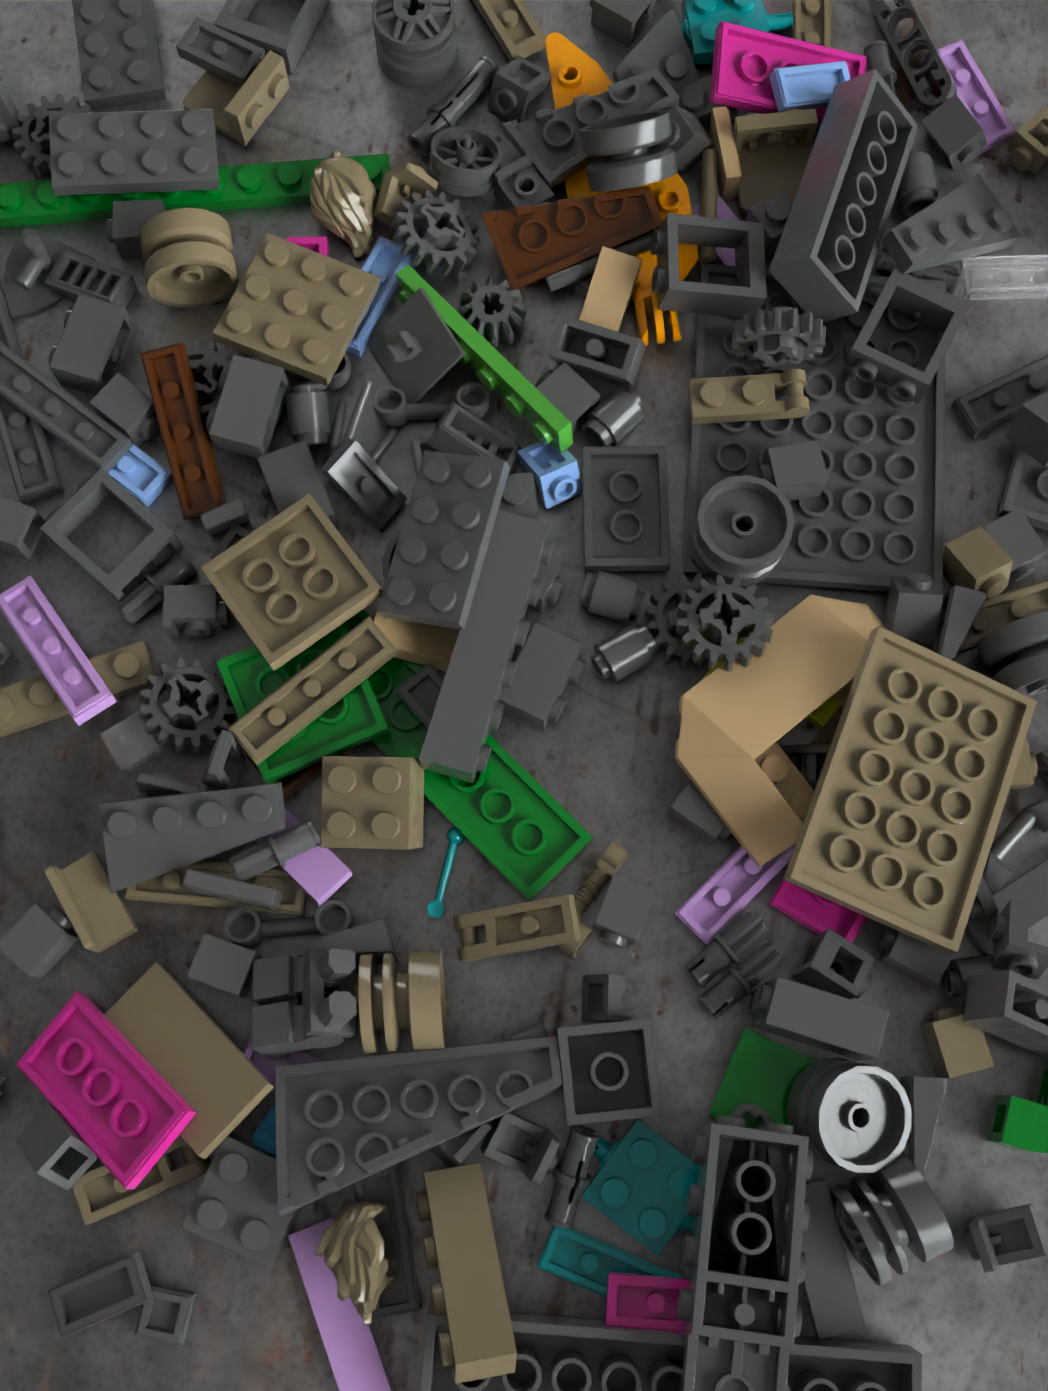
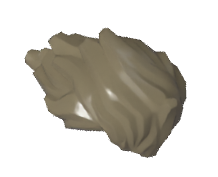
[310,150,378,258]
[315,1199,397,1325]

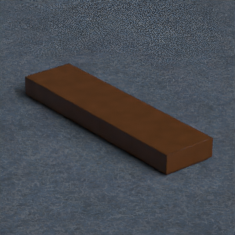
[140,343,226,520]

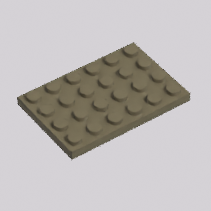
[783,626,1037,954]

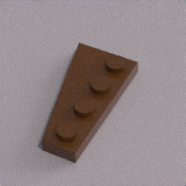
[481,185,663,290]

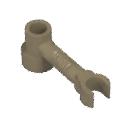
[558,841,628,959]

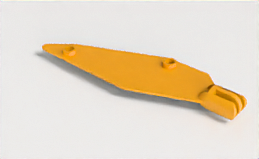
[546,32,699,346]

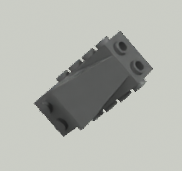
[677,1116,813,1391]

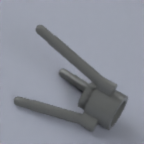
[322,379,397,476]

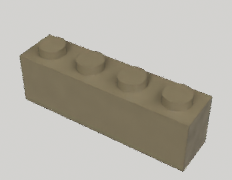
[416,1163,517,1384]

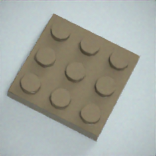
[212,233,380,386]
[200,493,383,671]

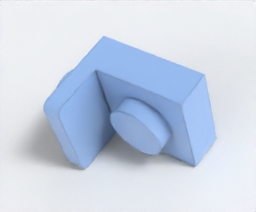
[517,441,582,508]

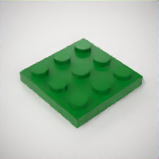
[216,622,390,784]

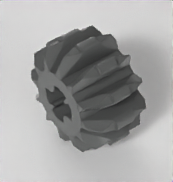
[457,276,527,349]

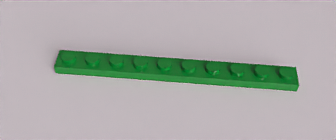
[0,154,390,228]

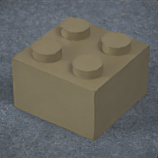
[320,756,424,850]

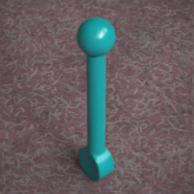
[427,827,464,918]

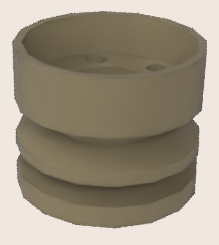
[354,950,446,1053]

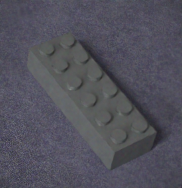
[769,69,918,323]

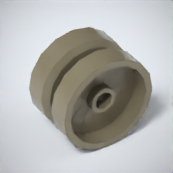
[139,208,239,308]

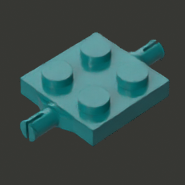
[679,0,793,65]
[582,1118,699,1257]

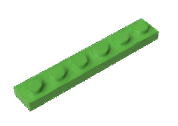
[396,264,573,454]

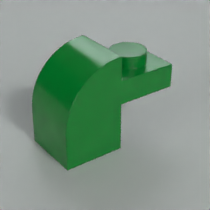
[988,1061,1048,1153]

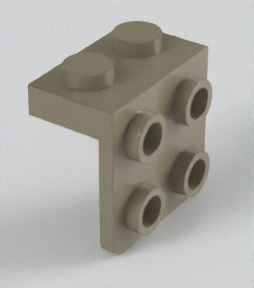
[183,50,290,146]
[733,108,818,214]

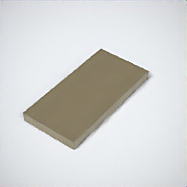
[104,962,274,1159]

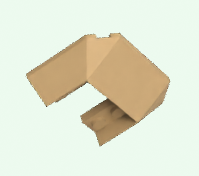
[675,595,886,867]

